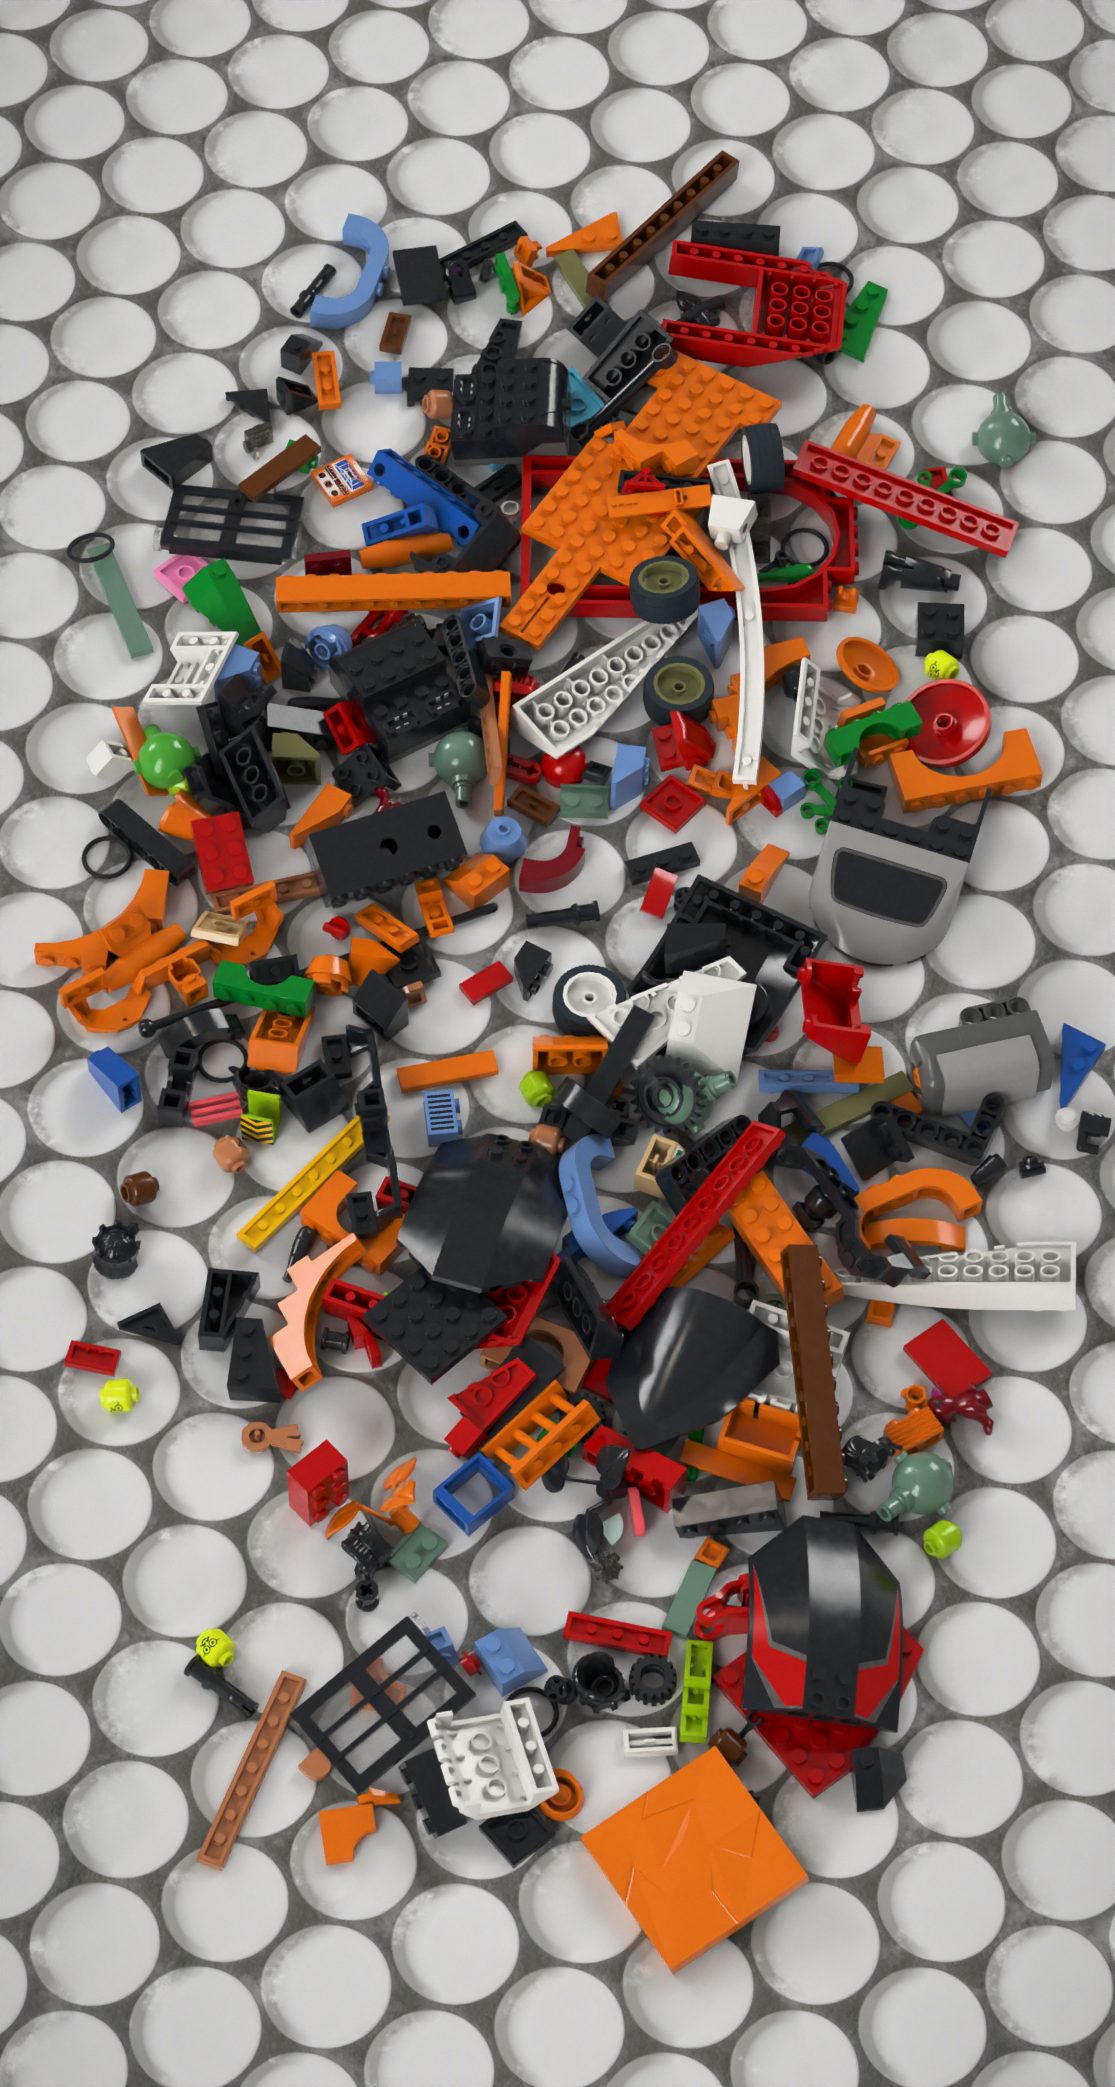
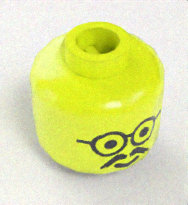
[924,650,960,681]
[100,1378,140,1413]
[196,1629,236,1668]

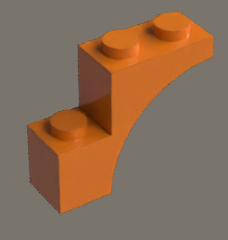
[613,428,699,477]

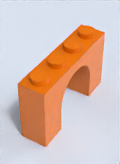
[300,1169,406,1277]

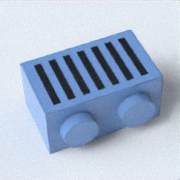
[423,1089,463,1147]

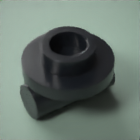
[1019,1155,1046,1179]

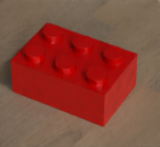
[190,811,254,895]
[287,1439,349,1527]

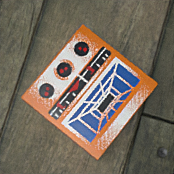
[311,454,373,508]

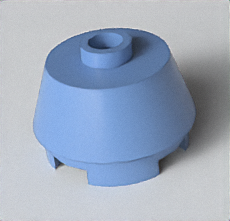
[305,624,352,671]
[480,817,528,865]

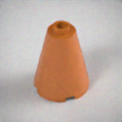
[158,789,213,843]

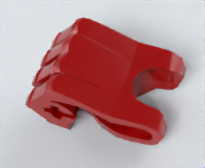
[695,1573,749,1642]

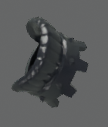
[92,1220,141,1279]
[841,1435,903,1483]
[341,1521,392,1581]
[572,1651,631,1714]

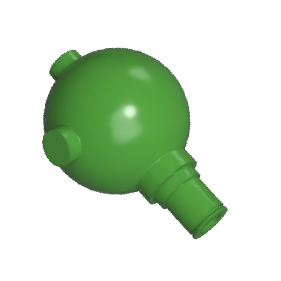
[133,724,201,789]

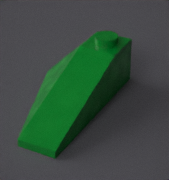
[182,558,262,647]

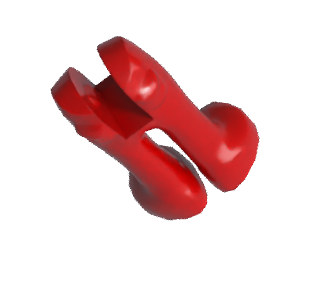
[350,610,409,648]

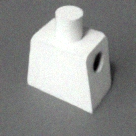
[708,494,758,550]

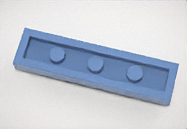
[758,1070,859,1094]

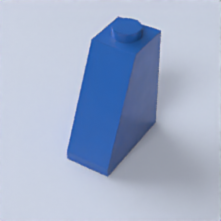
[87,1047,142,1113]

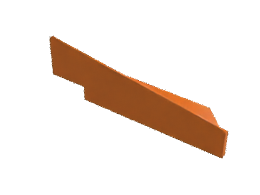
[660,509,745,591]

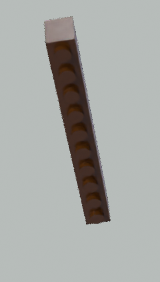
[586,150,740,302]
[780,1244,848,1500]

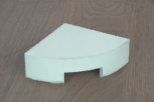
[603,1513,623,1549]

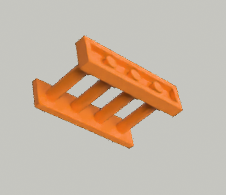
[481,1380,601,1490]

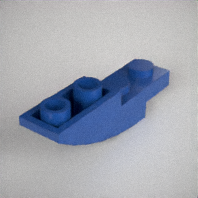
[555,1208,638,1278]

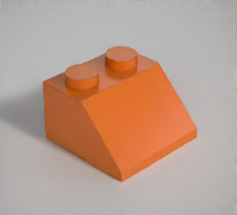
[442,853,510,910]

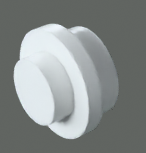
[500,501,522,522]
[1055,1107,1080,1131]

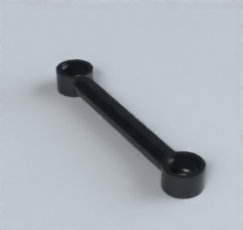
[570,343,678,448]
[732,1224,759,1309]

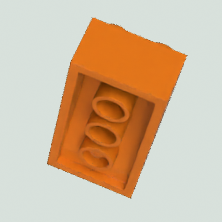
[247,1006,315,1074]

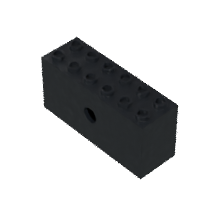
[303,791,468,909]

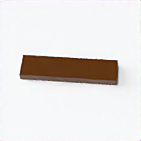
[238,434,321,502]

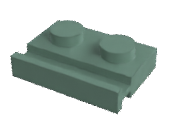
[560,784,609,819]
[386,1522,448,1584]

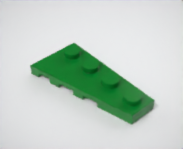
[838,281,888,363]

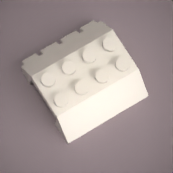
[791,657,861,780]
[746,1300,850,1414]
[427,1697,559,1820]

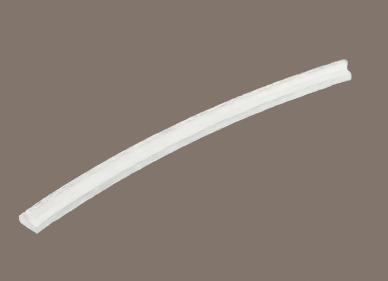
[707,459,765,790]

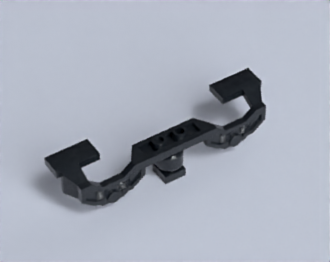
[321,1024,403,1239]
[758,1089,931,1288]

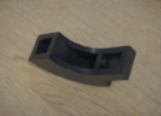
[158,1008,245,1059]

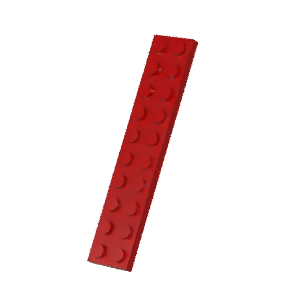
[791,440,1019,558]
[606,1120,786,1331]

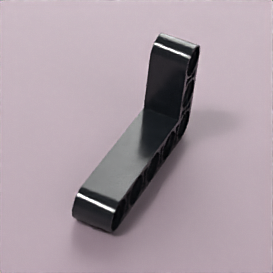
[870,1093,1005,1166]
[655,1115,751,1217]

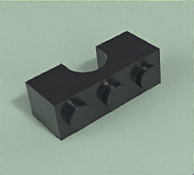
[157,1046,199,1128]

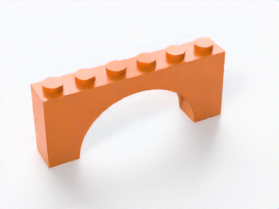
[888,728,1043,814]

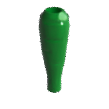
[757,563,814,582]

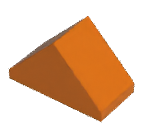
[244,632,281,684]

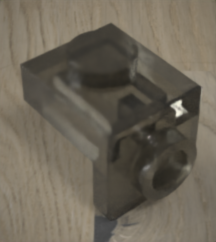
[242,421,274,460]

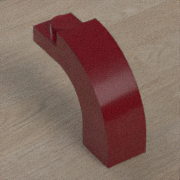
[519,825,585,893]

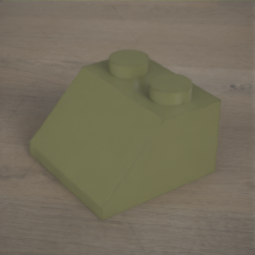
[271,732,321,785]

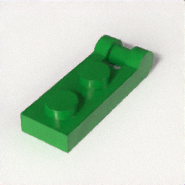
[492,252,520,314]

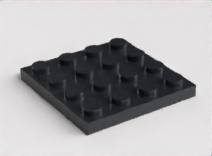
[362,1266,508,1385]

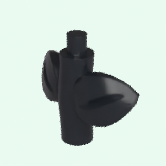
[676,291,726,327]

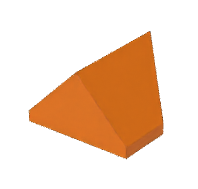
[513,261,551,317]
[348,937,400,987]

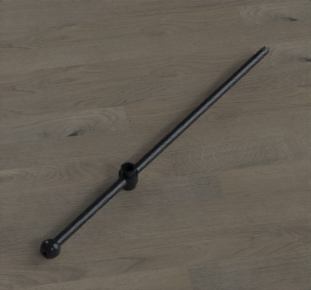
[138,903,498,1038]

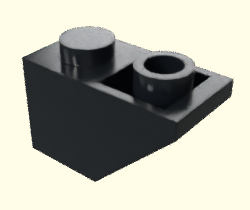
[514,941,553,1001]

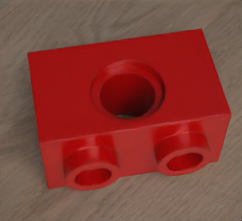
[322,699,376,756]

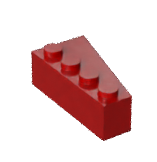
[582,1425,687,1514]

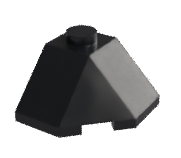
[280,637,318,693]
[850,1747,907,1812]

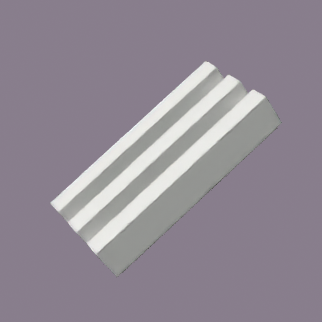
[622,1726,678,1758]

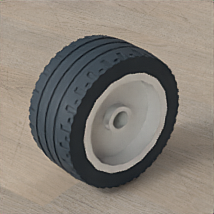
[741,423,785,494]
[552,964,626,1037]

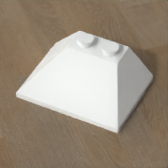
[143,631,239,705]
[666,970,757,1080]

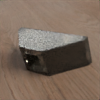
[747,494,771,563]

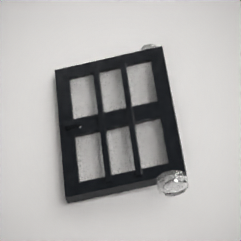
[153,484,304,565]
[290,1612,476,1795]

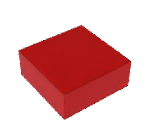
[274,1367,297,1400]

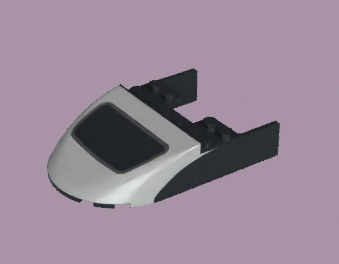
[809,747,992,967]

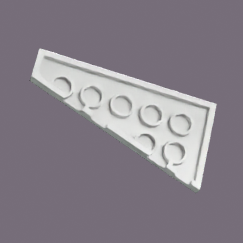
[587,956,746,1070]

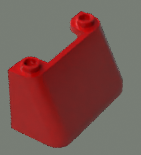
[797,958,871,1064]

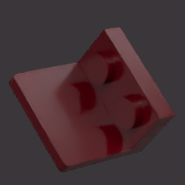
[304,549,352,576]

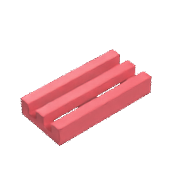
[189,1092,243,1127]

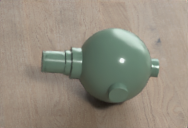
[972,393,1036,468]
[428,728,487,809]
[657,1071,737,1134]
[877,1451,954,1522]

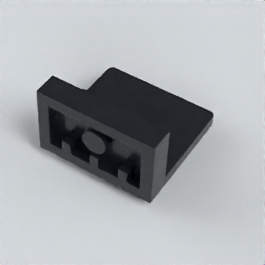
[332,743,402,808]
[841,1113,915,1181]

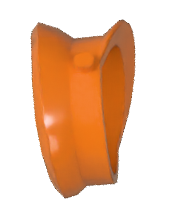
[538,1768,585,1821]

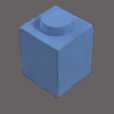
[370,362,402,394]
[768,770,806,813]

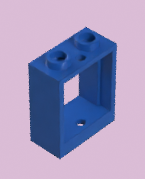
[433,1452,515,1537]

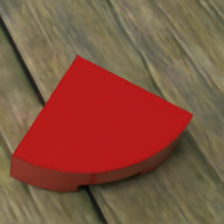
[761,785,783,818]

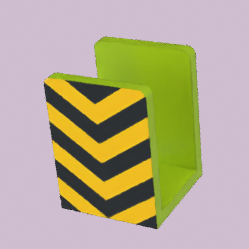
[240,1090,281,1145]

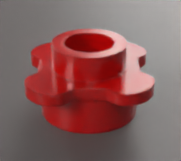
[459,1650,482,1677]

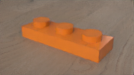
[312,350,341,411]
[354,903,419,953]

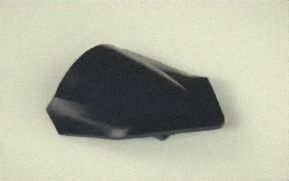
[605,1287,780,1451]

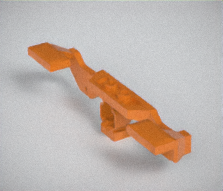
[58,880,284,1033]

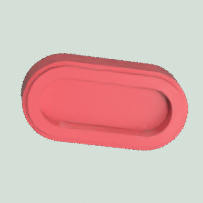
[627,1487,646,1537]

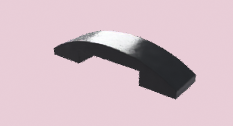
[538,1103,641,1146]

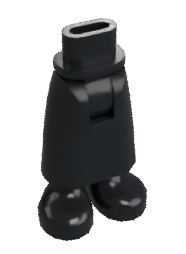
[878,550,961,593]

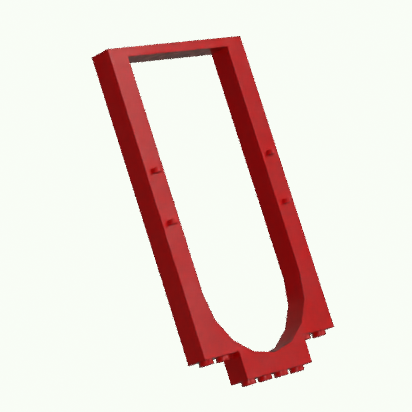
[520,455,859,622]

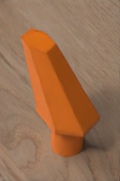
[357,1788,401,1806]

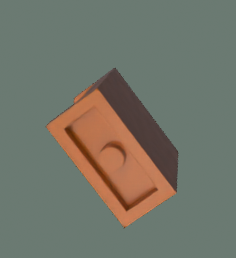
[837,697,909,768]

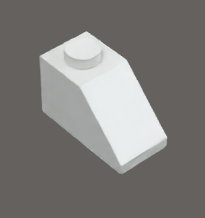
[86,740,134,779]

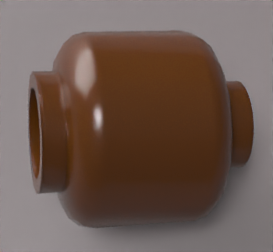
[120,1171,159,1207]
[707,1728,748,1767]

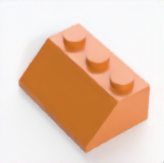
[532,1035,608,1075]

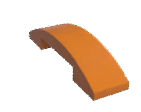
[414,877,455,938]
[864,1218,966,1252]

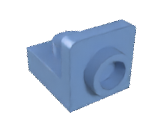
[424,1626,460,1672]

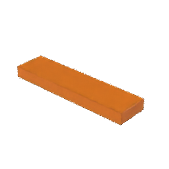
[396,1050,499,1093]

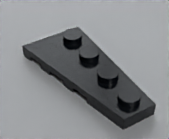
[471,318,522,374]

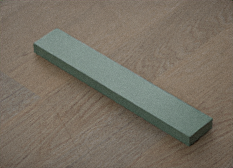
[87,543,153,659]

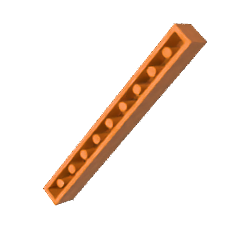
[276,570,511,613]

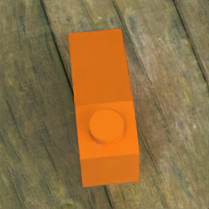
[725,756,782,826]
[289,783,354,849]
[738,843,790,904]

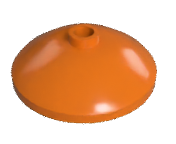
[836,637,899,693]

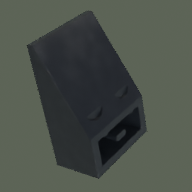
[566,295,628,358]

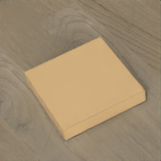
[191,911,251,946]

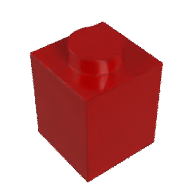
[444,1416,488,1461]

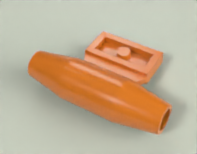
[830,404,901,470]
[358,533,453,569]
[97,904,187,993]

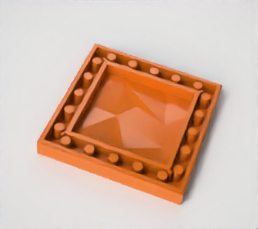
[580,1746,809,1974]

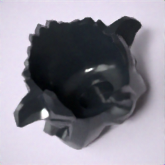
[228,1064,283,1103]

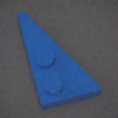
[1059,1023,1106,1109]

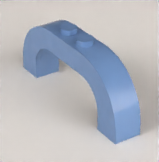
[310,213,390,329]
[559,1134,641,1279]

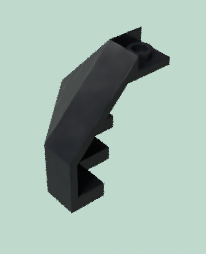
[183,739,291,815]

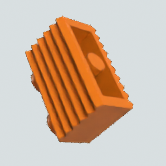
[883,1406,944,1458]

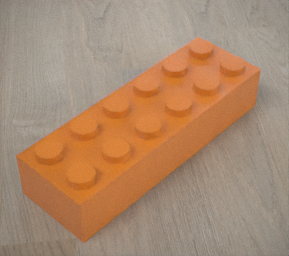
[725,1170,844,1309]

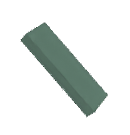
[662,1559,717,1639]

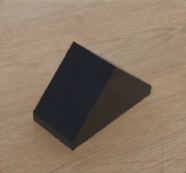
[276,376,318,415]

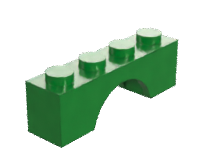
[823,700,923,768]
[212,960,316,1018]

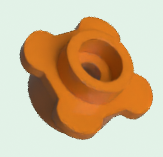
[901,1385,929,1411]

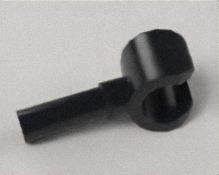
[758,550,789,573]
[738,1711,765,1738]

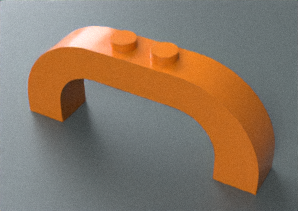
[840,1168,982,1251]

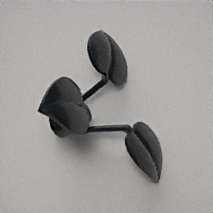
[541,1445,631,1560]

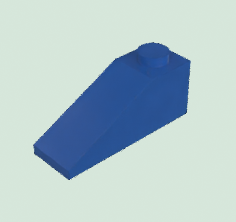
[361,503,439,547]
[801,1132,860,1198]

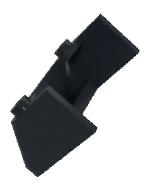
[409,485,521,573]

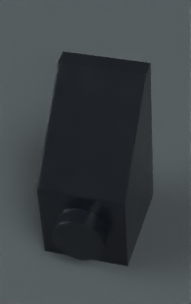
[280,334,323,375]

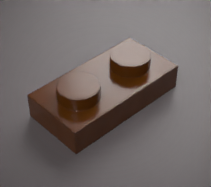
[379,312,411,355]
[507,784,560,827]

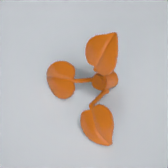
[325,1457,420,1540]

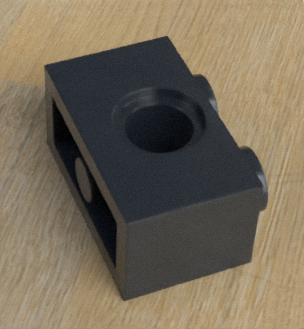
[478,637,533,678]

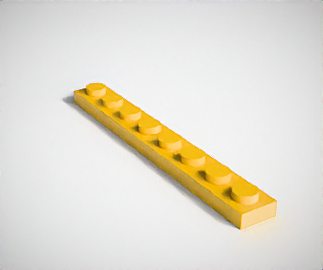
[237,1115,390,1253]

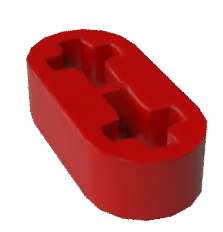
[506,754,542,785]

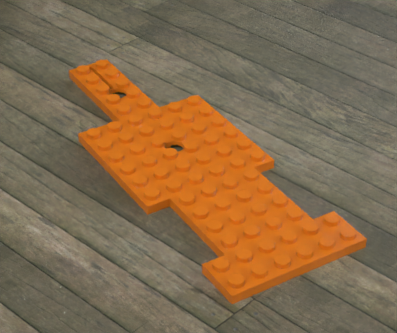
[499,350,782,651]

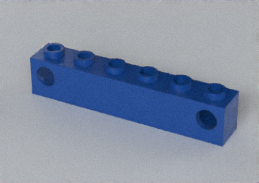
[367,448,483,548]

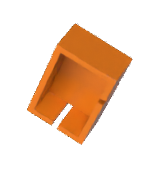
[717,1399,801,1475]

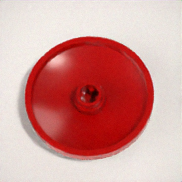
[905,679,992,768]

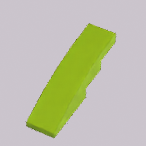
[679,1640,713,1744]

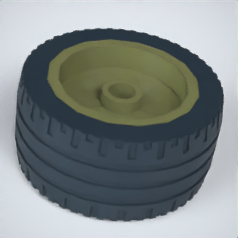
[629,556,701,624]
[643,656,714,726]

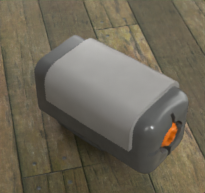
[907,997,1055,1118]

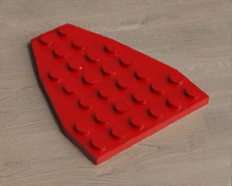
[712,1626,924,1799]

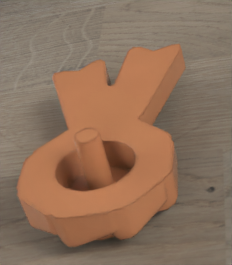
[241,1422,304,1454]

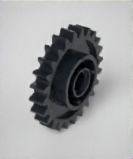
[629,1054,707,1135]

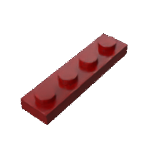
[563,1611,673,1659]

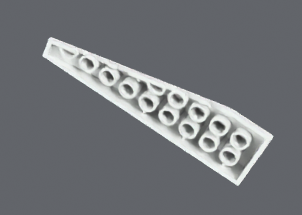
[510,604,701,759]
[831,1242,1076,1312]

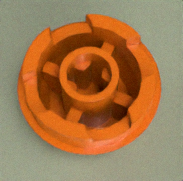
[304,954,352,996]

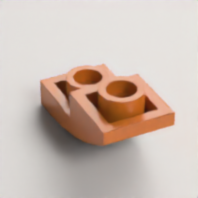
[423,425,452,466]

